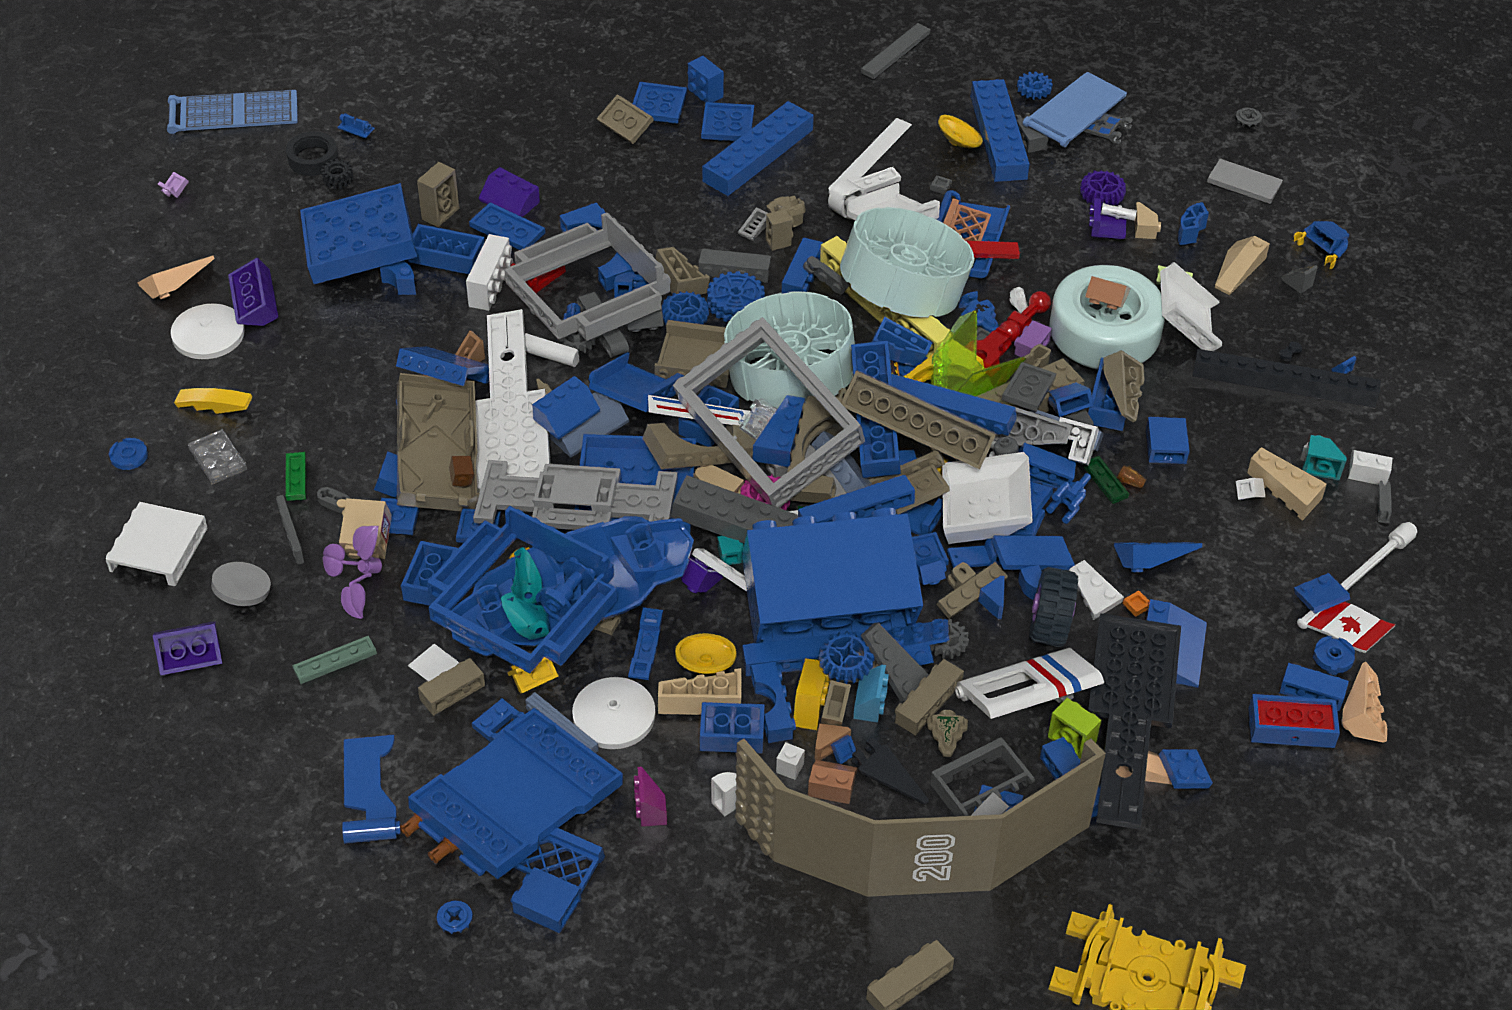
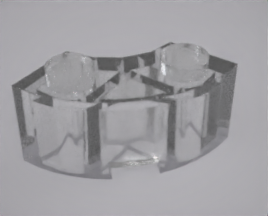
[738,398,778,440]

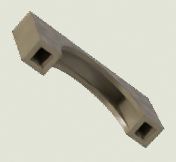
[787,396,854,503]
[643,423,758,469]

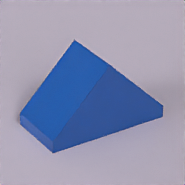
[978,576,1005,619]

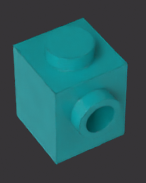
[718,536,744,565]

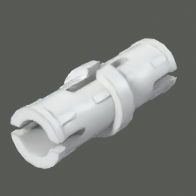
[1101,203,1137,221]

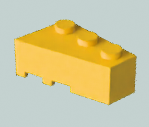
[794,658,831,730]

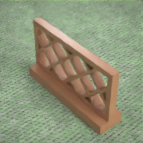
[943,198,991,260]

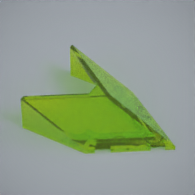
[931,310,1026,396]

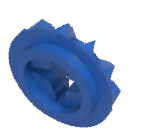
[437,901,472,934]

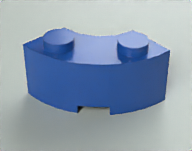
[1178,202,1209,245]
[380,261,416,295]

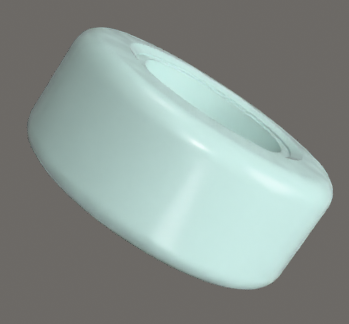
[1050,265,1165,370]

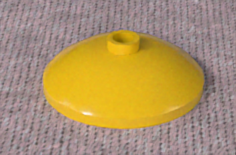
[938,115,983,148]
[675,633,736,674]

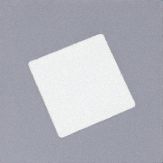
[408,644,459,681]

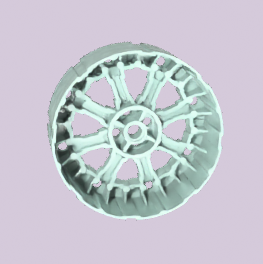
[840,207,974,317]
[724,292,855,409]

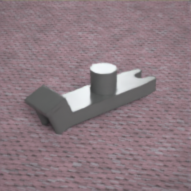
[1377,481,1392,524]

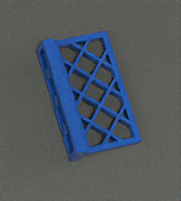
[513,827,605,894]

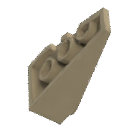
[1103,350,1144,422]

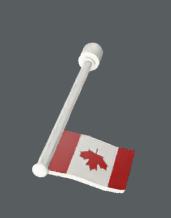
[1297,522,1417,653]

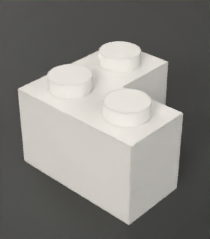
[1059,417,1099,466]

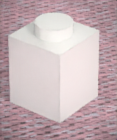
[776,742,805,780]

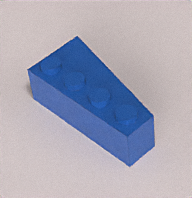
[753,395,805,467]

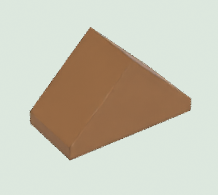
[455,331,485,362]
[815,723,851,760]

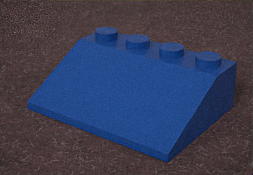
[1146,599,1207,687]

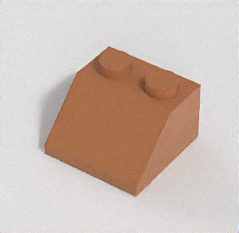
[1085,276,1131,310]
[808,760,858,804]

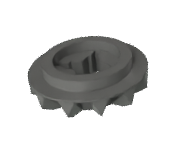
[1235,108,1262,127]

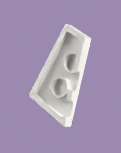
[1069,560,1124,620]

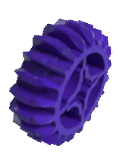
[1080,169,1126,206]

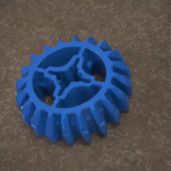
[662,291,709,325]
[819,631,874,684]

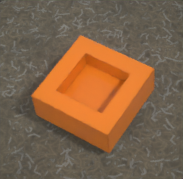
[1123,591,1150,617]

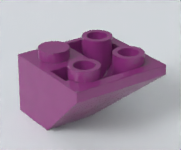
[634,767,667,827]

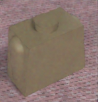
[821,680,851,726]

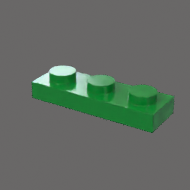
[286,452,306,501]

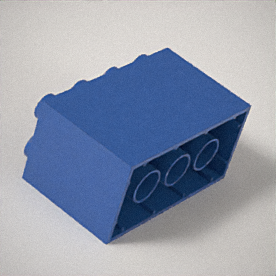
[742,508,923,643]

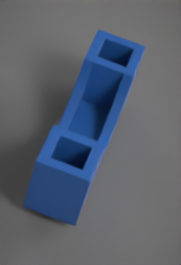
[751,662,796,743]

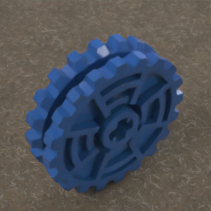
[707,271,765,322]

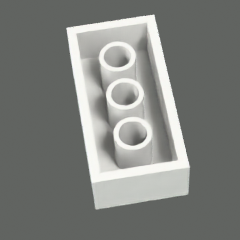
[466,234,513,311]

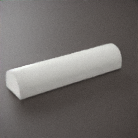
[507,333,579,367]

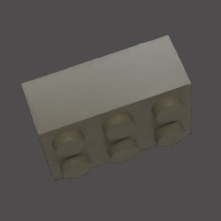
[417,162,459,227]

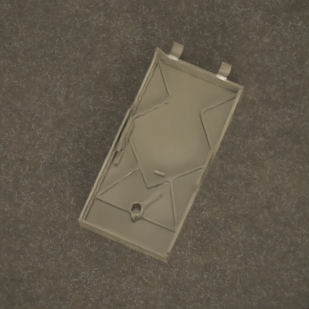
[397,373,479,511]

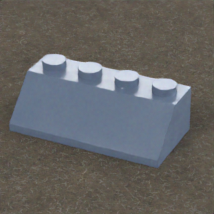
[549,392,629,457]

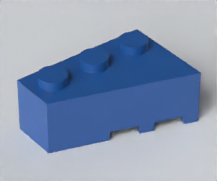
[871,317,933,366]
[1019,442,1076,489]

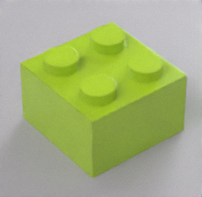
[1048,698,1101,759]

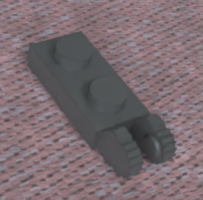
[803,256,850,295]

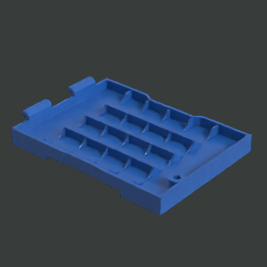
[408,708,623,879]

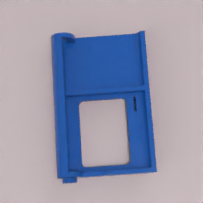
[936,191,1010,278]

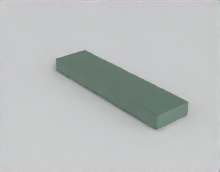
[292,635,377,684]

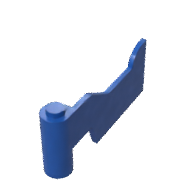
[342,735,401,844]

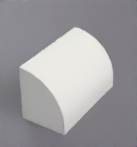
[711,772,736,816]

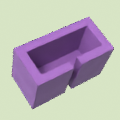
[1014,320,1052,358]

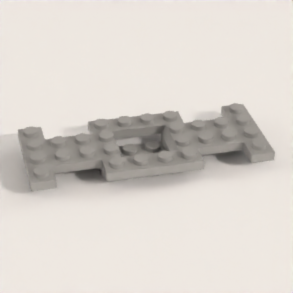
[473,460,678,530]

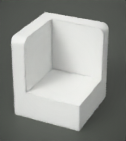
[1236,478,1265,500]

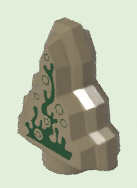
[927,710,968,757]

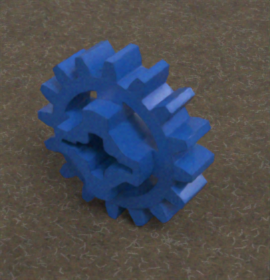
[1017,71,1053,99]

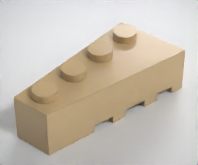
[1247,447,1327,521]
[658,668,741,715]

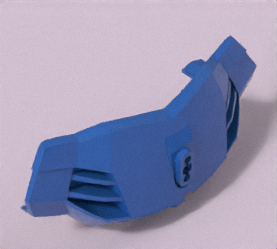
[451,516,694,657]

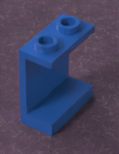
[896,498,943,535]

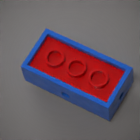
[1248,694,1340,748]

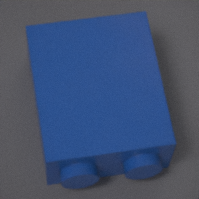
[1146,417,1189,464]
[511,867,581,933]

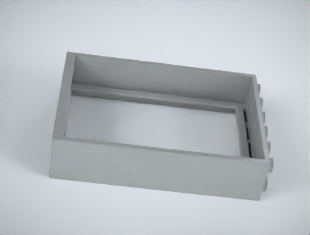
[673,317,865,508]

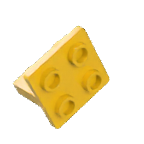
[507,657,558,694]

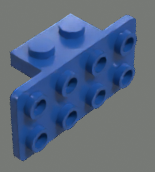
[886,619,949,665]

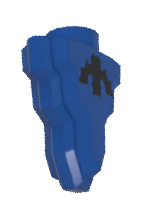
[961,300,999,332]

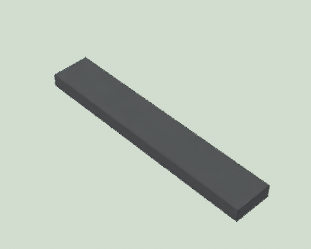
[861,23,930,79]

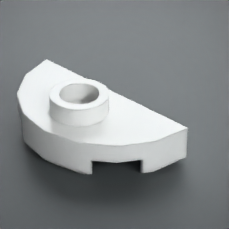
[1010,287,1028,313]

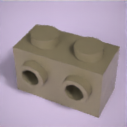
[766,209,794,251]

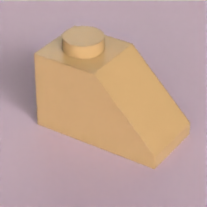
[1135,202,1161,239]

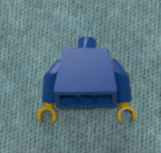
[1294,221,1349,269]

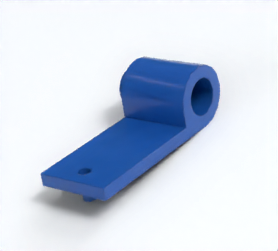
[947,538,1001,568]

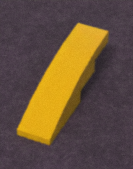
[174,388,253,414]

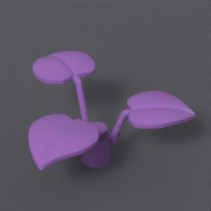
[323,526,382,619]

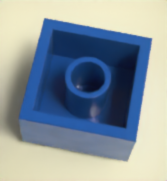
[687,56,724,103]

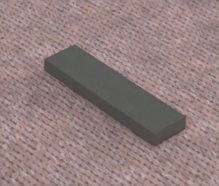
[276,495,304,564]

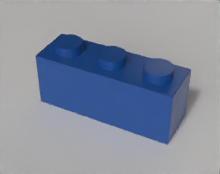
[1279,663,1349,712]

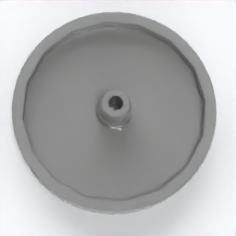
[211,562,271,606]

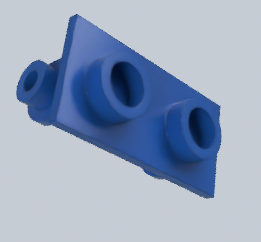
[338,113,375,138]

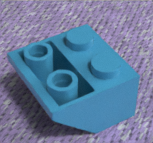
[853,665,889,722]

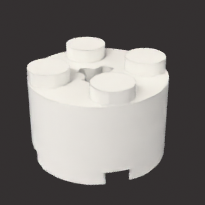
[828,179,867,219]

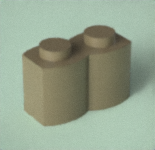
[1019,344,1051,368]

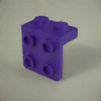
[1089,198,1126,239]

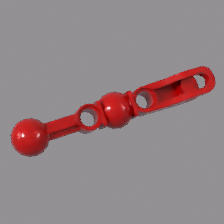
[965,291,1051,376]

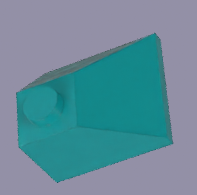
[1302,435,1347,480]

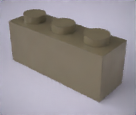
[418,658,485,716]

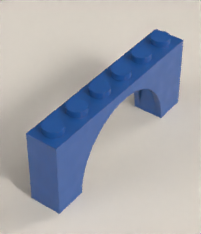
[560,203,640,291]

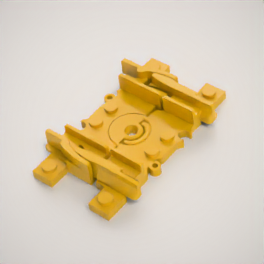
[1049,904,1246,1010]

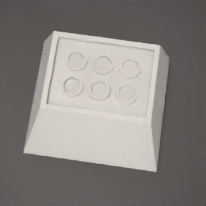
[942,452,1032,544]

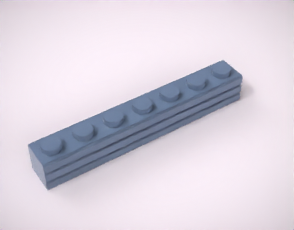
[525,692,598,753]

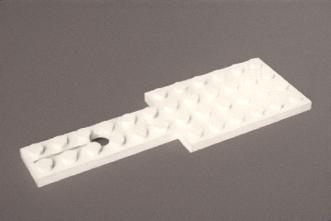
[475,309,551,493]

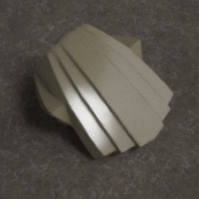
[766,196,806,228]

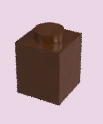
[449,456,474,486]

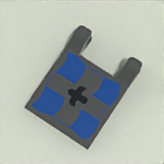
[1083,113,1132,144]

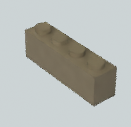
[895,659,964,735]
[866,940,954,1010]

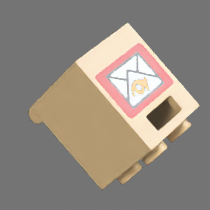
[337,498,392,559]

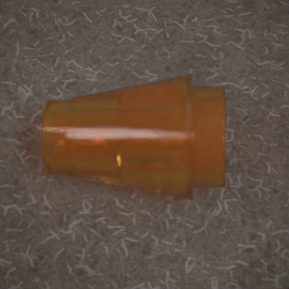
[1117,465,1147,489]

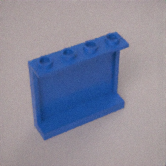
[396,346,489,386]
[589,352,684,412]

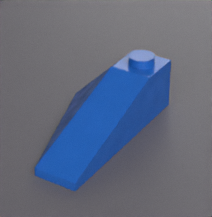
[1114,542,1202,572]

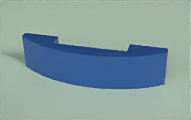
[628,607,663,680]

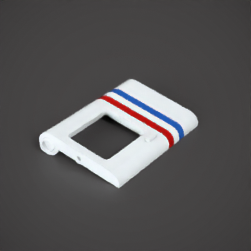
[955,648,1104,719]

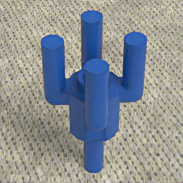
[1046,473,1091,524]

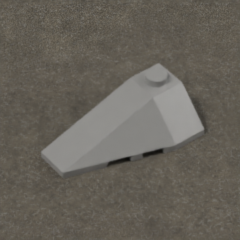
[994,404,1073,445]

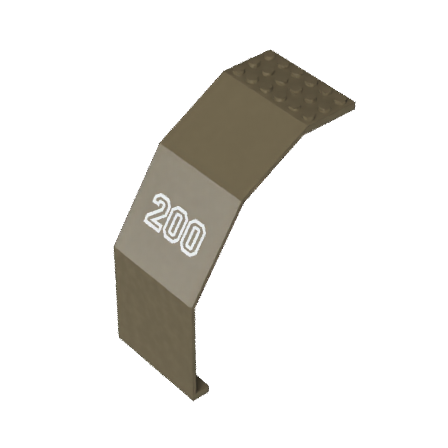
[735,739,1106,897]

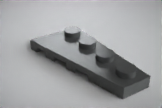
[861,623,929,702]

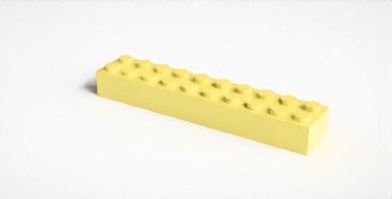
[820,236,954,357]

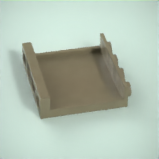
[655,320,730,388]

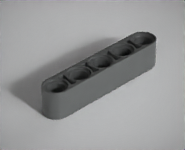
[577,292,629,358]

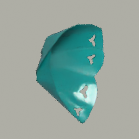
[511,547,542,604]
[501,592,550,640]

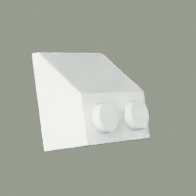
[1348,450,1392,486]

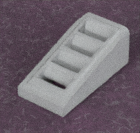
[738,207,768,241]

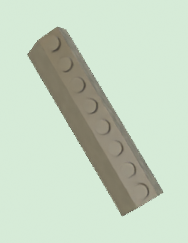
[841,370,996,469]

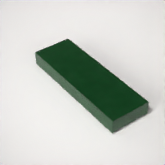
[1082,456,1129,504]

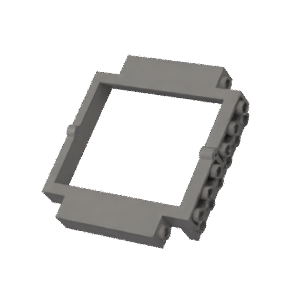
[504,213,671,341]

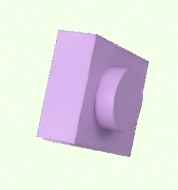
[158,172,189,198]

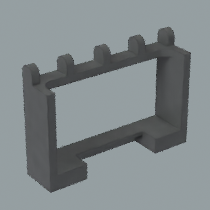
[930,737,1035,817]

